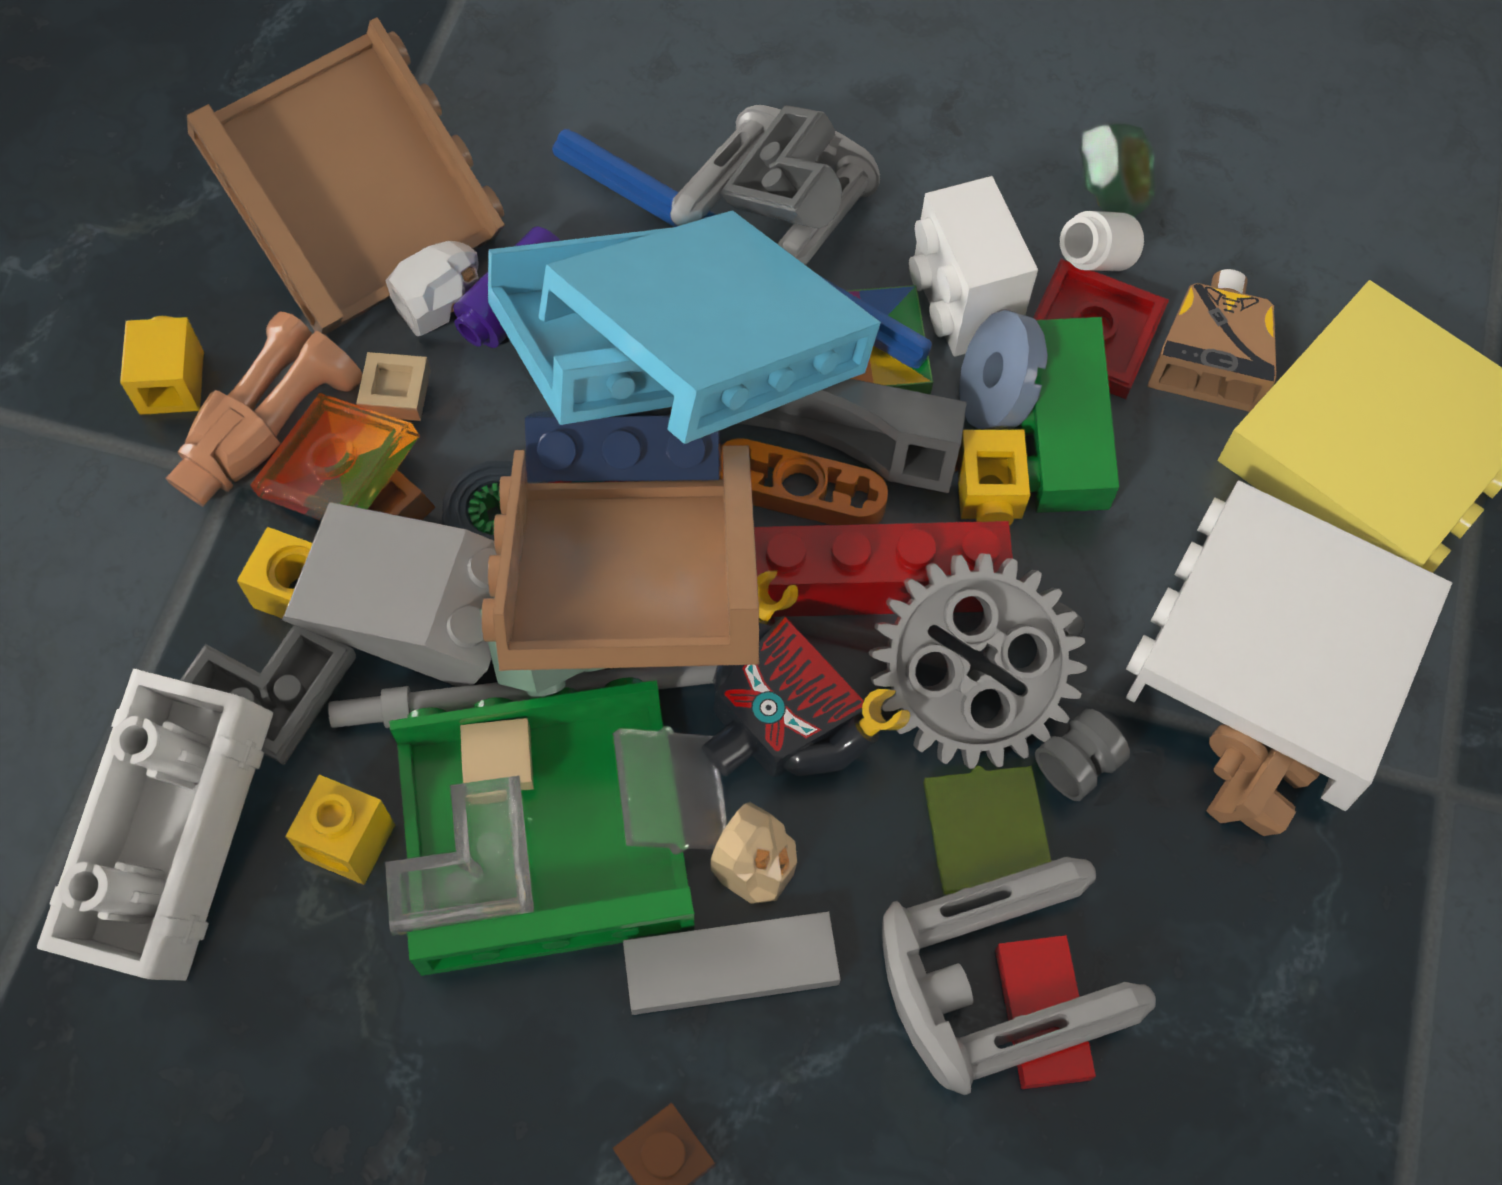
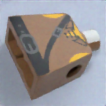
[1147,269,1276,412]

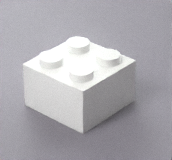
[909,176,1038,357]

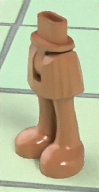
[165,311,363,507]

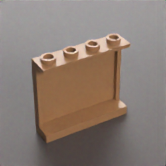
[187,17,505,335]
[482,445,759,671]

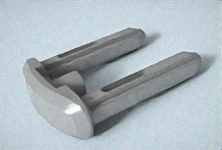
[670,105,880,265]
[882,857,1156,1095]

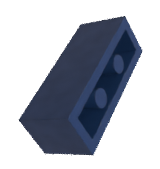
[525,410,722,482]

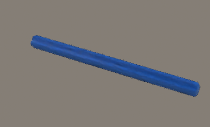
[552,129,932,368]

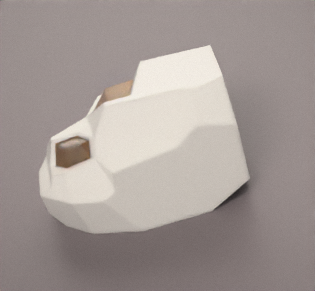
[385,241,479,336]

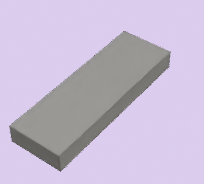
[623,912,840,1015]

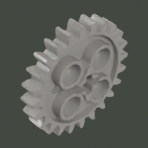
[869,553,1087,769]

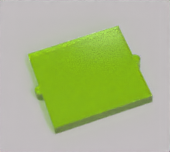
[923,766,1051,894]

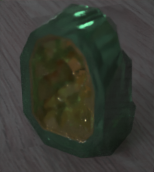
[1080,124,1155,216]

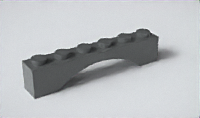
[656,379,967,493]

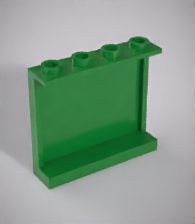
[389,677,695,976]

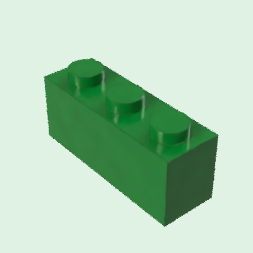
[1018,317,1119,513]

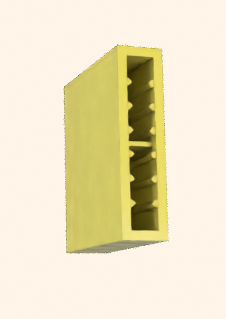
[1217,280,1502,573]

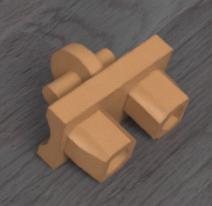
[1206,725,1320,836]

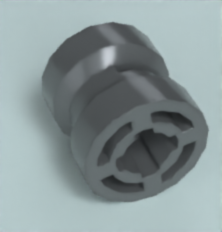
[1035,709,1130,801]

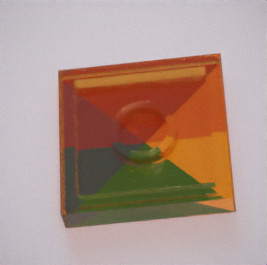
[250,393,420,521]

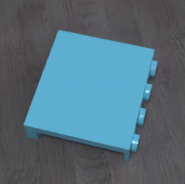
[538,210,881,444]
[488,227,675,425]

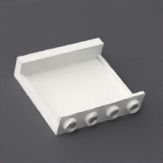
[1126,480,1453,811]

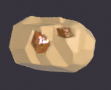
[711,802,797,904]

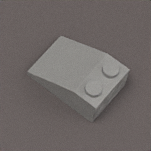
[282,502,496,687]

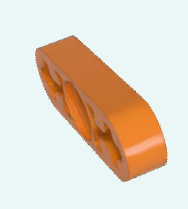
[720,438,888,525]

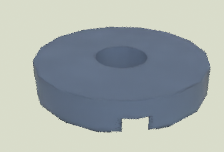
[959,310,1048,430]

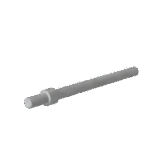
[329,665,717,728]

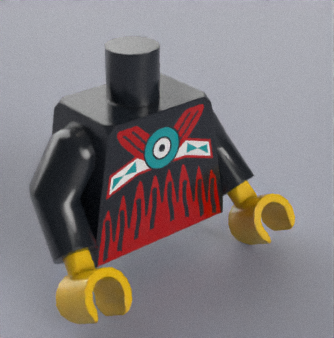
[702,571,910,777]

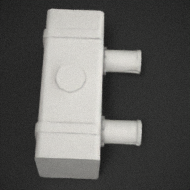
[37,669,273,981]

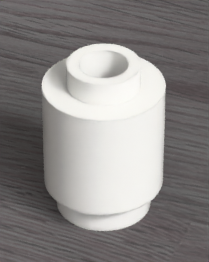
[1060,211,1144,271]

